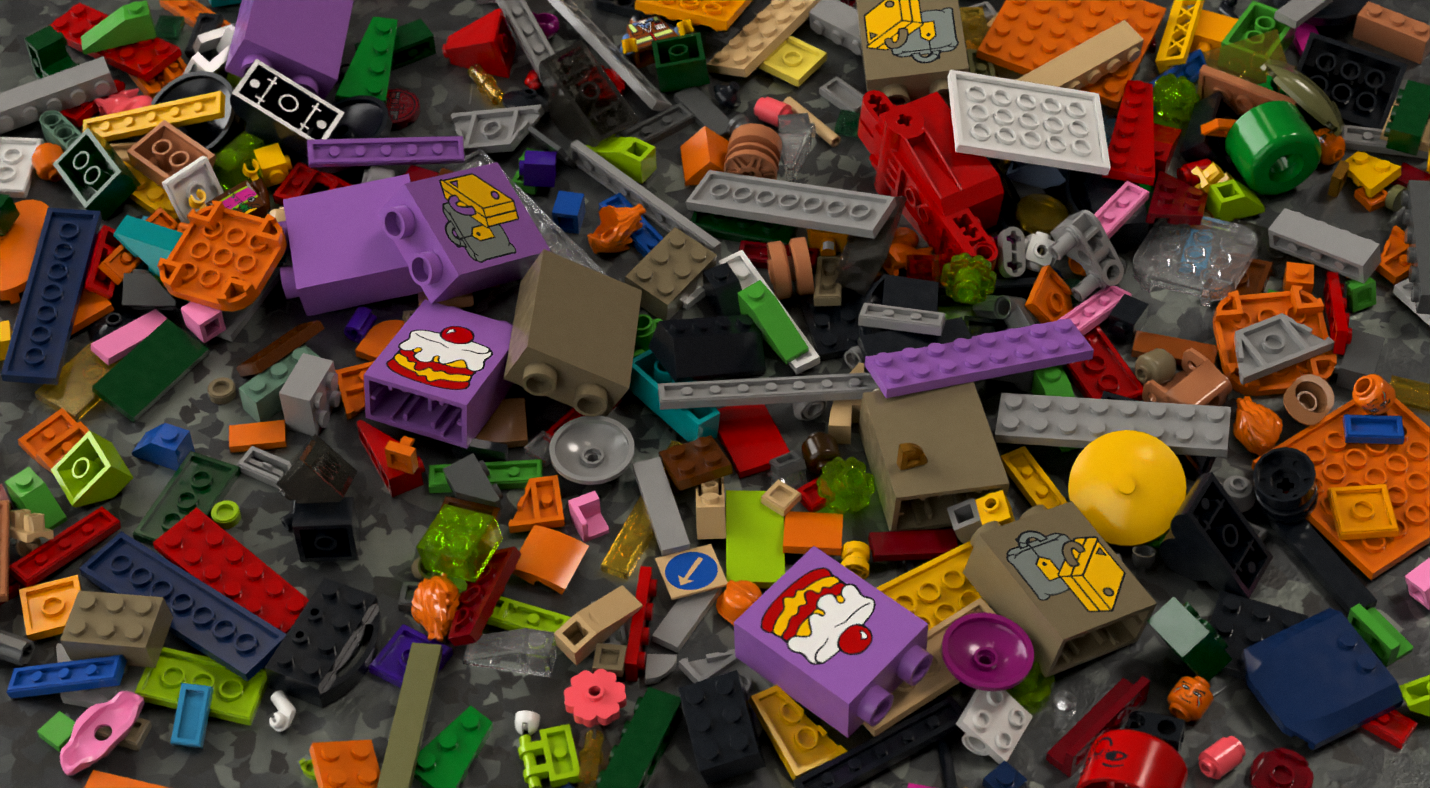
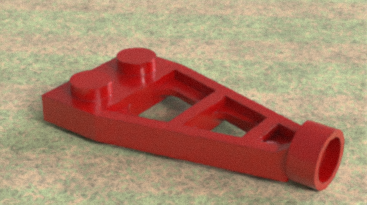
[273,162,351,205]

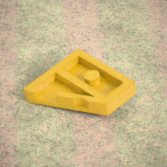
[1345,151,1401,198]

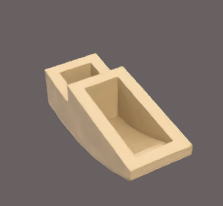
[828,363,865,444]

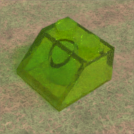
[213,131,265,189]

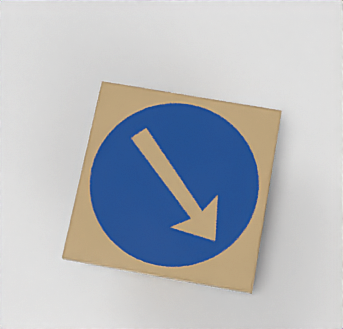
[655,544,728,600]

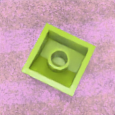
[51,430,134,508]

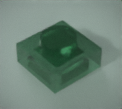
[155,15,185,40]
[835,110,860,138]

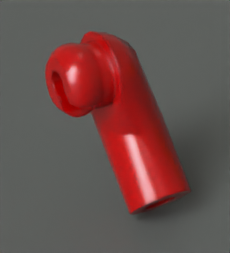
[524,69,542,91]

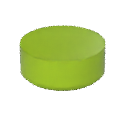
[211,500,241,529]

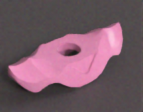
[60,691,145,776]

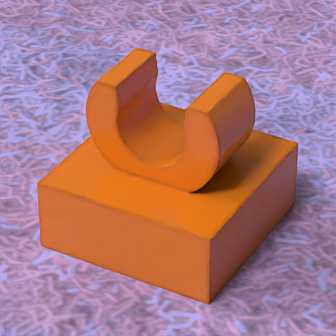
[385,436,418,475]

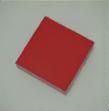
[796,477,835,512]

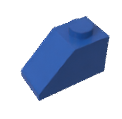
[131,423,195,471]

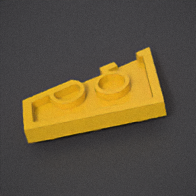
[748,685,847,780]

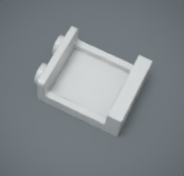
[183,24,235,76]

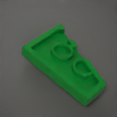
[414,705,493,788]

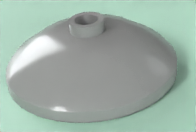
[549,416,635,485]

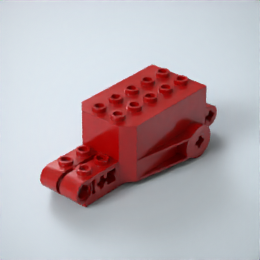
[858,90,1004,281]

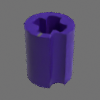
[344,307,377,343]

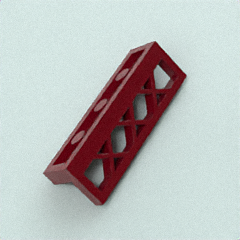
[1046,676,1150,777]

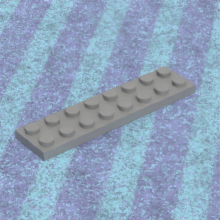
[686,170,897,239]
[995,393,1231,458]

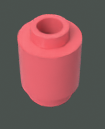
[754,97,793,128]
[1199,736,1246,780]

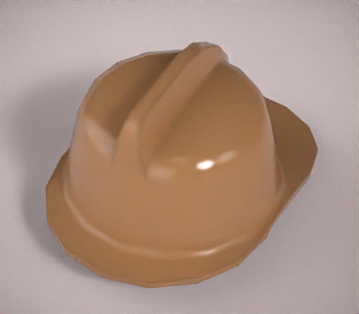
[1283,374,1335,425]

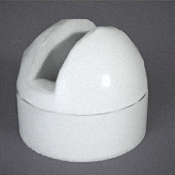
[515,711,540,736]

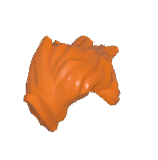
[587,203,646,254]
[1233,396,1283,455]
[411,572,462,642]

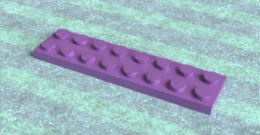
[865,318,1094,398]

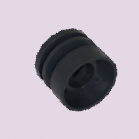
[1253,447,1318,524]

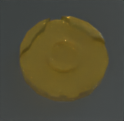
[1015,194,1069,235]

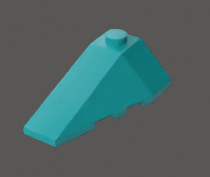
[113,215,190,303]

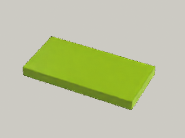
[726,490,785,588]
[134,647,268,726]

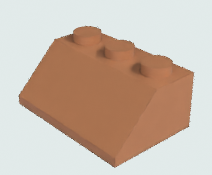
[1353,1,1430,65]
[127,120,216,189]

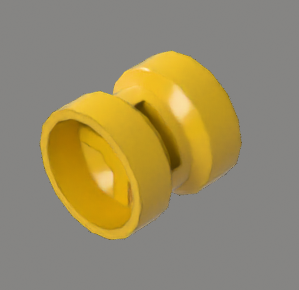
[841,541,870,580]

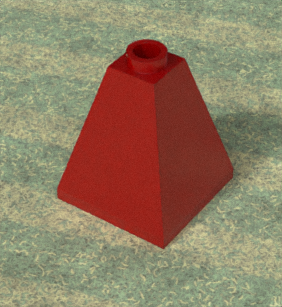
[442,8,516,78]

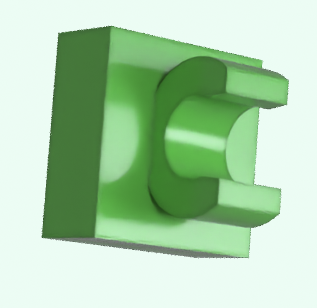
[1346,277,1376,313]

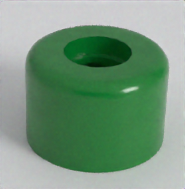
[1225,101,1322,195]

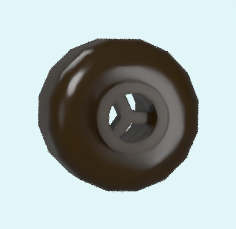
[802,432,841,475]

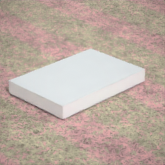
[0,137,45,198]

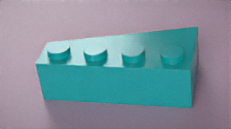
[629,350,720,442]

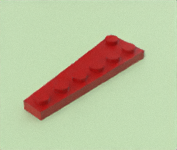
[1102,80,1155,186]

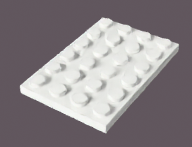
[947,69,1111,175]

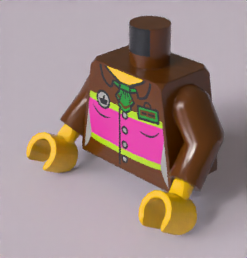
[189,159,270,218]

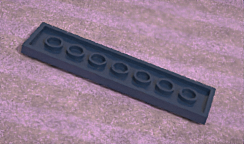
[1,208,102,385]
[79,531,287,682]

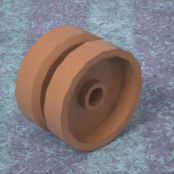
[767,237,814,300]

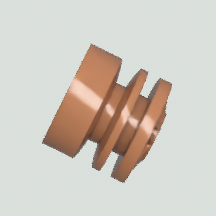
[724,123,782,180]

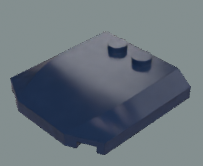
[1242,608,1404,750]

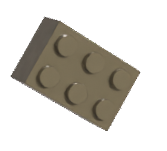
[625,227,717,321]
[60,590,173,668]

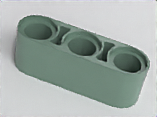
[39,110,82,152]

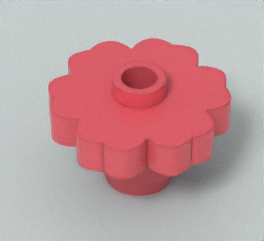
[564,669,627,727]

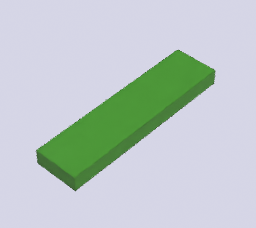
[429,459,543,493]

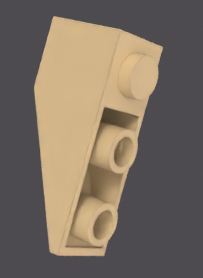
[696,477,726,539]
[554,585,643,666]

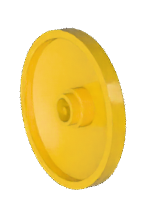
[1068,430,1186,547]

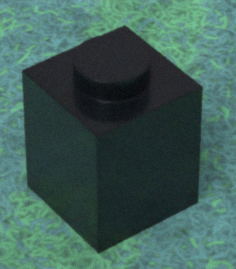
[1107,294,1149,343]

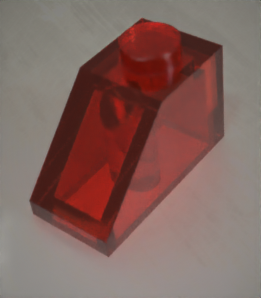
[907,253,950,282]

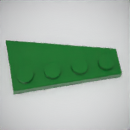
[335,16,398,105]

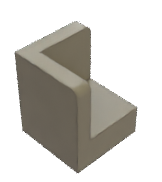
[592,643,627,678]

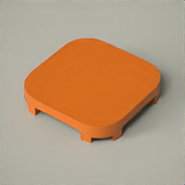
[0,200,50,304]
[157,201,287,312]
[1213,285,1337,396]

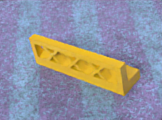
[1155,0,1205,74]

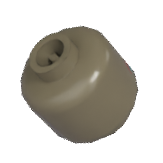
[1135,348,1176,385]

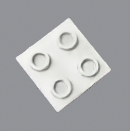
[956,689,1033,765]

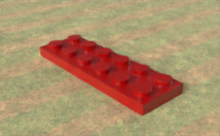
[48,2,182,82]
[153,508,309,634]

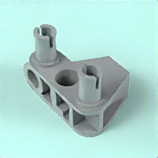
[1048,210,1124,302]

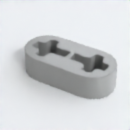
[997,226,1026,278]

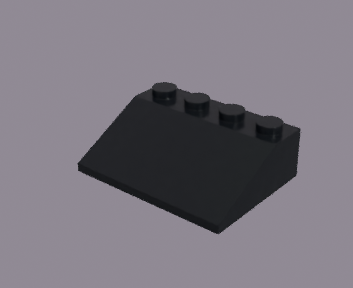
[1296,32,1408,129]

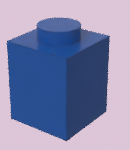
[552,191,586,234]

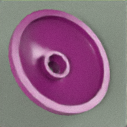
[941,613,1034,691]

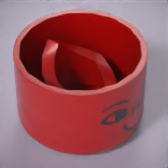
[1076,729,1188,788]

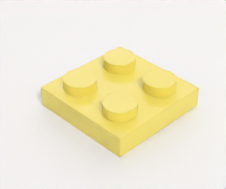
[758,35,827,87]

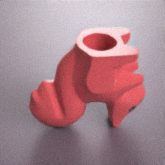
[94,88,153,116]

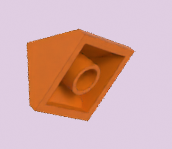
[680,126,729,186]

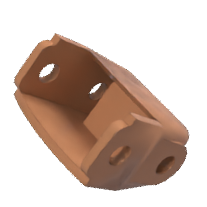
[1142,348,1232,406]

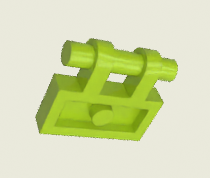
[518,724,582,788]

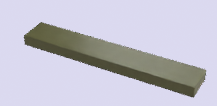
[377,643,443,788]

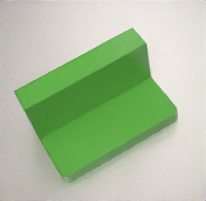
[1347,603,1413,667]

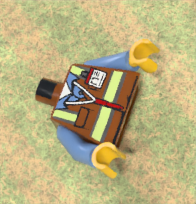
[620,14,695,69]

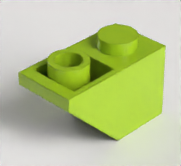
[1206,179,1265,225]

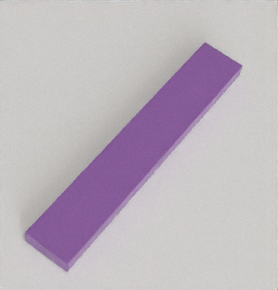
[307,136,465,167]

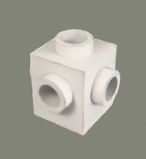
[1025,231,1056,272]

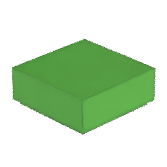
[37,711,76,752]

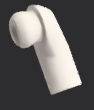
[269,690,296,732]

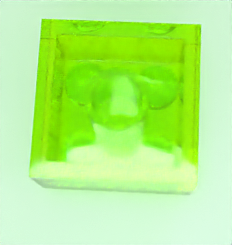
[416,504,503,582]

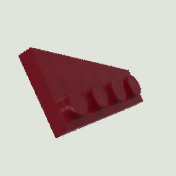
[448,546,521,646]

